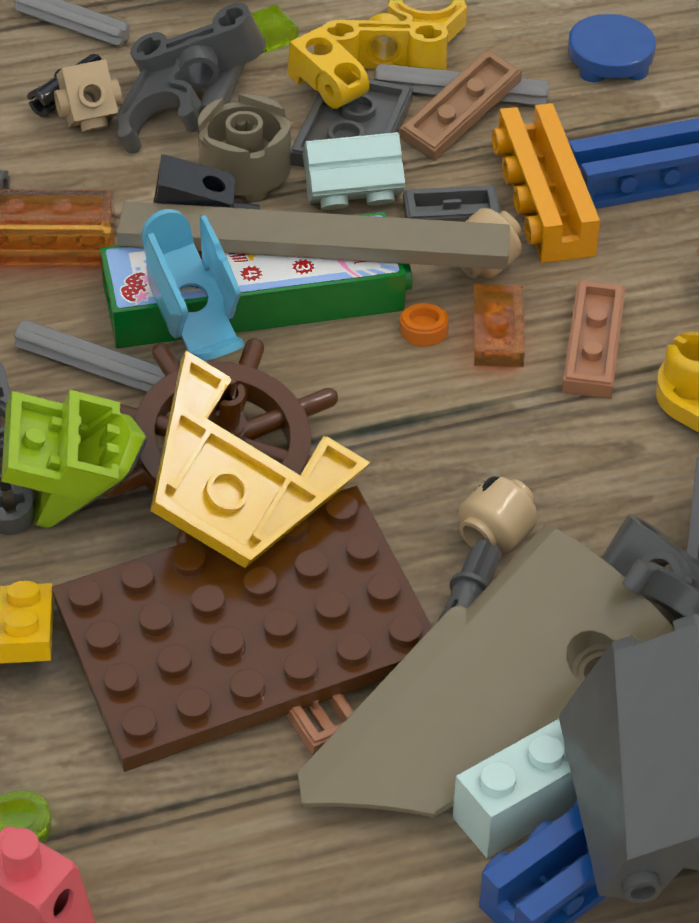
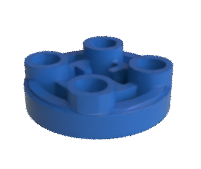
[568,14,656,83]

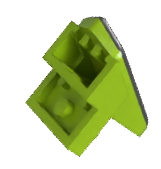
[1,390,147,528]

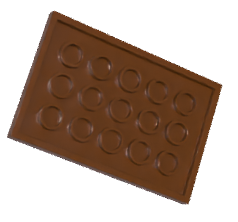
[51,485,432,772]

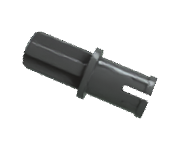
[438,539,502,621]

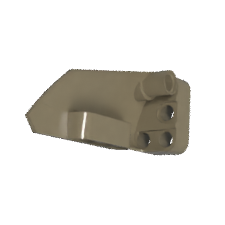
[297,525,675,819]

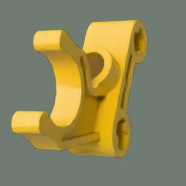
[322,0,467,70]

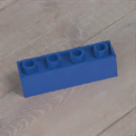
[569,118,699,209]
[479,800,606,923]

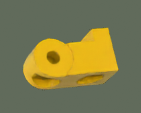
[287,27,369,109]

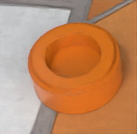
[400,303,449,347]

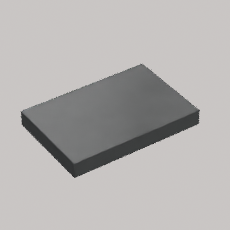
[291,79,413,167]

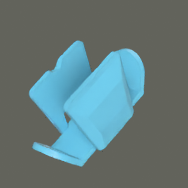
[141,209,244,361]

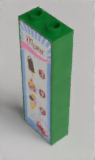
[100,212,413,349]

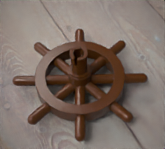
[104,338,338,545]

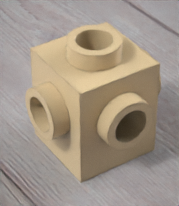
[54,59,122,132]

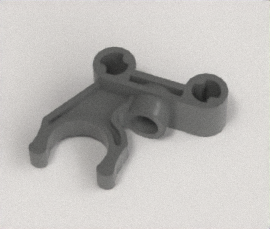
[117,3,266,153]
[601,514,699,619]

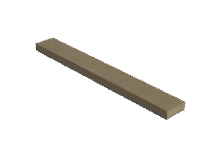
[117,201,510,270]

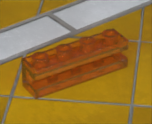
[0,189,116,266]

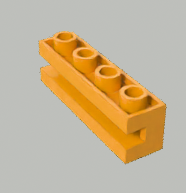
[492,103,600,263]

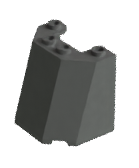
[559,614,699,903]

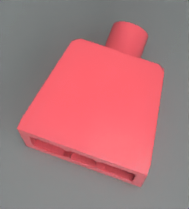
[0,826,95,923]

